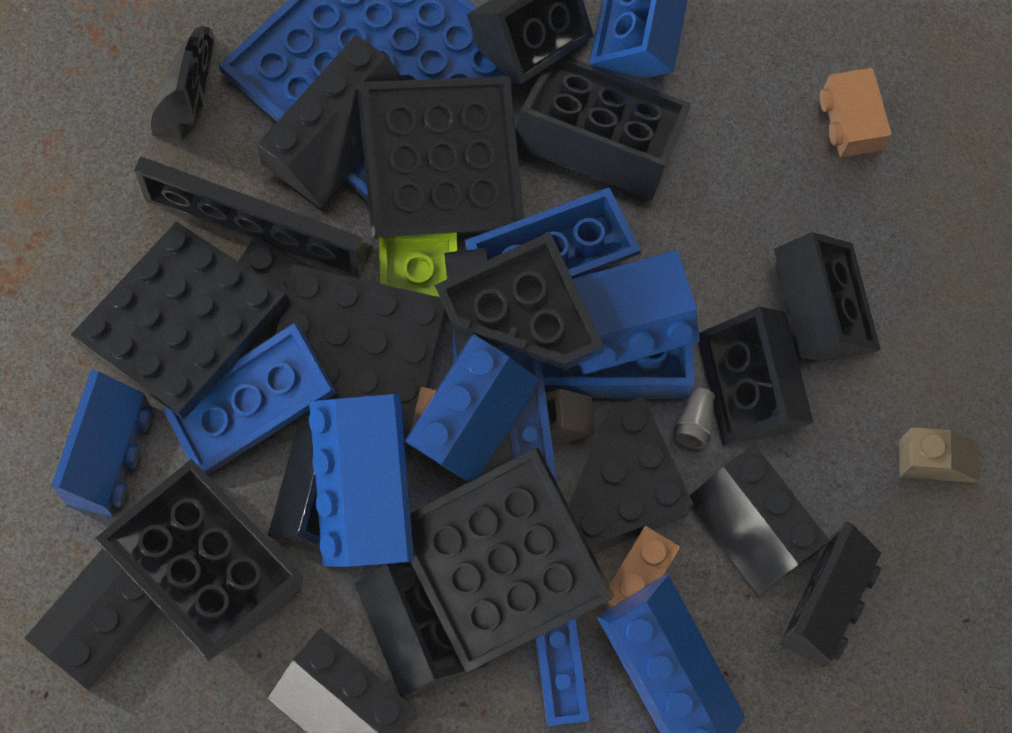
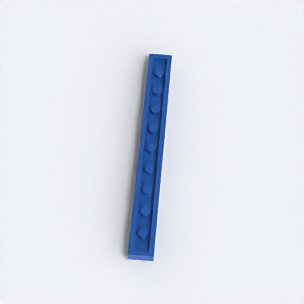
[498,346,589,727]

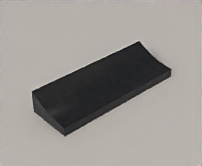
[134,156,373,279]

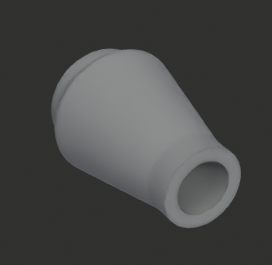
[673,388,715,449]

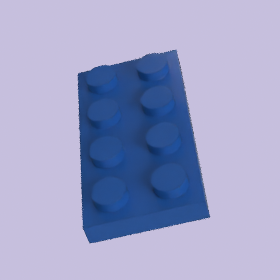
[162,323,337,476]

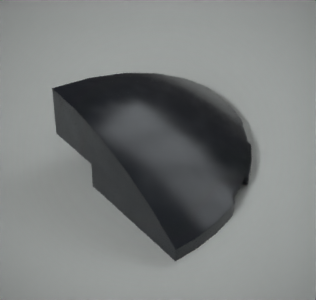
[151,26,215,139]

